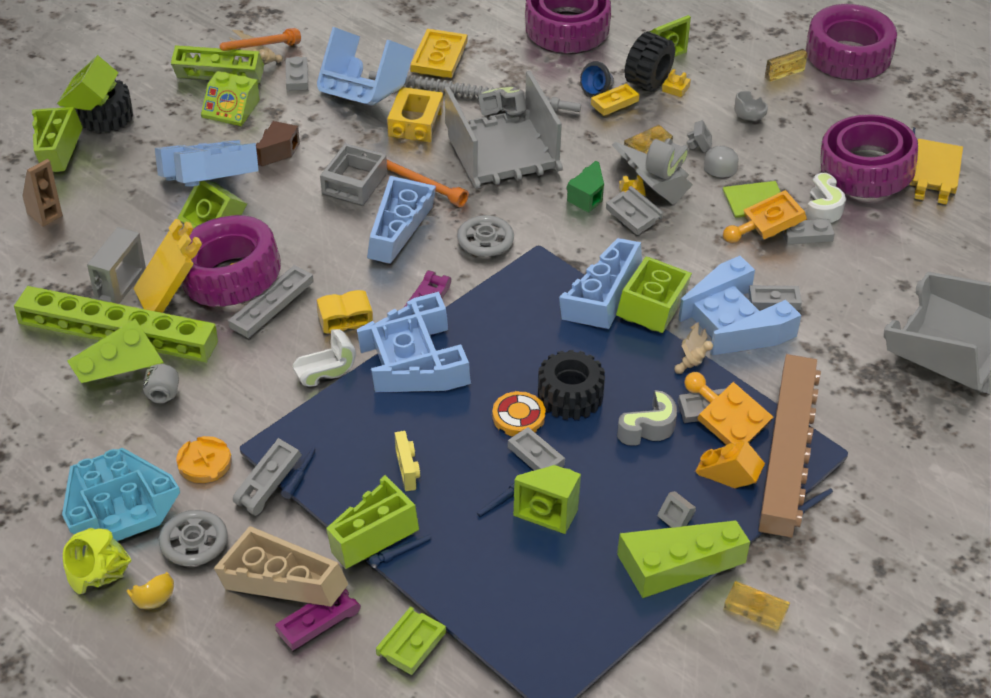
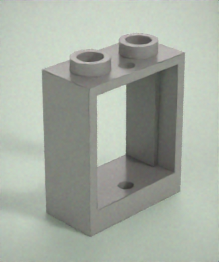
[320,143,387,205]
[87,227,146,304]

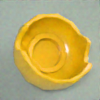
[127,572,174,610]

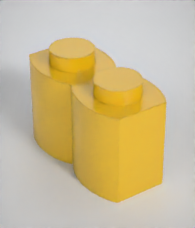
[317,290,373,334]

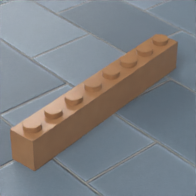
[758,354,821,538]

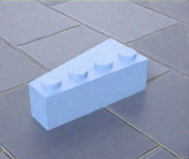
[367,176,436,264]
[559,238,642,329]

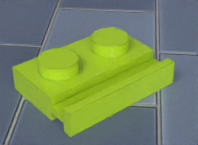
[376,606,446,675]

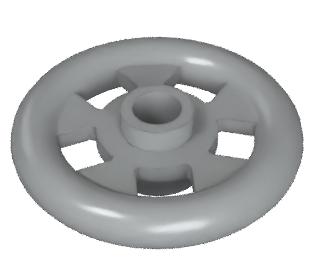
[457,215,514,257]
[159,510,228,566]

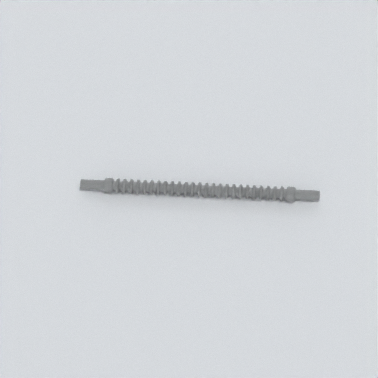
[369,71,581,112]

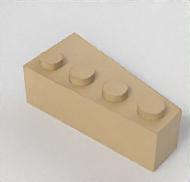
[214,526,348,606]

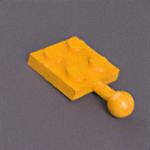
[723,190,807,243]
[684,372,773,445]

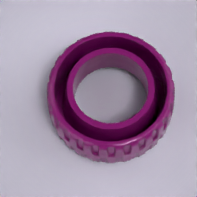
[525,0,611,53]
[806,4,897,80]
[820,115,918,198]
[181,215,281,307]

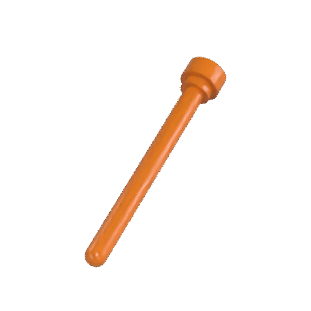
[219,28,301,51]
[387,160,469,208]

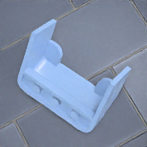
[317,27,415,106]

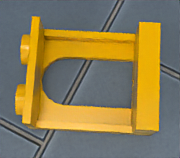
[387,87,443,142]

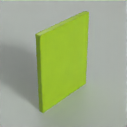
[722,181,781,218]

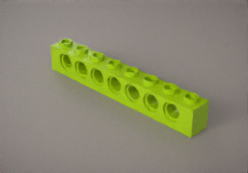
[14,286,218,363]

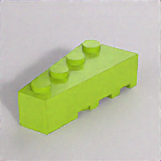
[617,521,750,598]

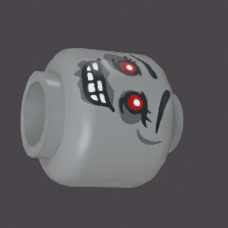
[143,364,179,403]

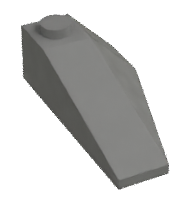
[612,142,693,205]

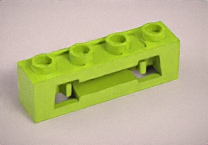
[171,45,264,84]

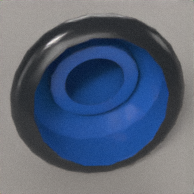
[580,61,614,98]

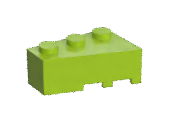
[32,107,83,172]
[67,319,164,383]
[326,475,419,569]

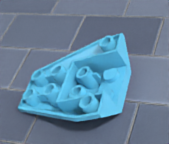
[62,448,180,541]

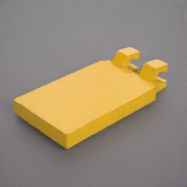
[909,138,963,205]
[133,219,202,313]

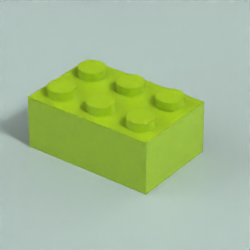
[616,256,692,333]

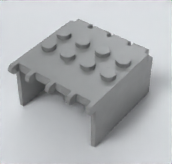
[445,71,563,189]

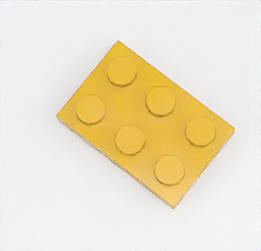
[410,28,468,78]

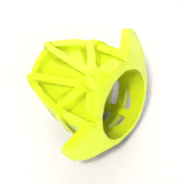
[63,528,131,594]

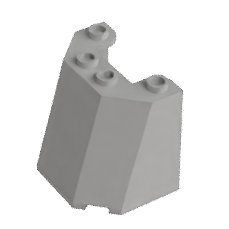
[883,272,991,394]

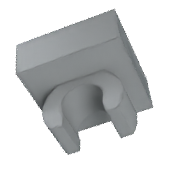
[687,120,712,153]
[657,491,696,528]

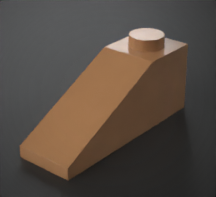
[22,159,63,227]

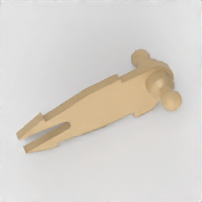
[229,30,283,65]
[674,322,713,374]

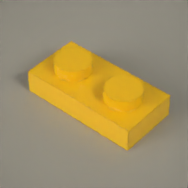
[591,83,639,116]

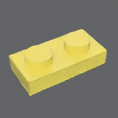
[395,431,420,491]

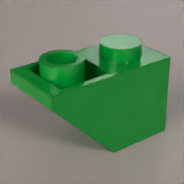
[566,161,604,213]

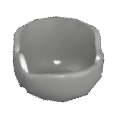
[734,91,768,121]
[704,146,739,178]

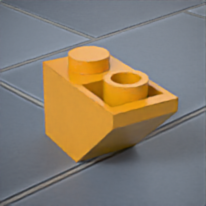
[695,440,765,488]

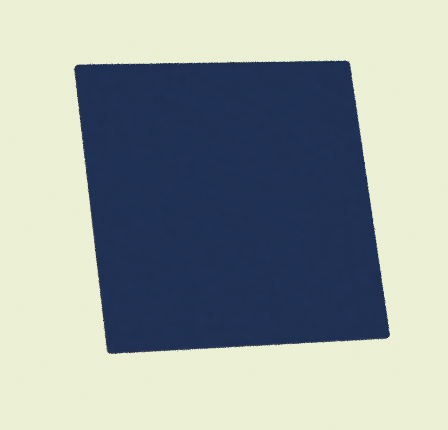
[240,245,848,698]

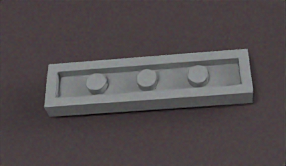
[228,265,314,338]

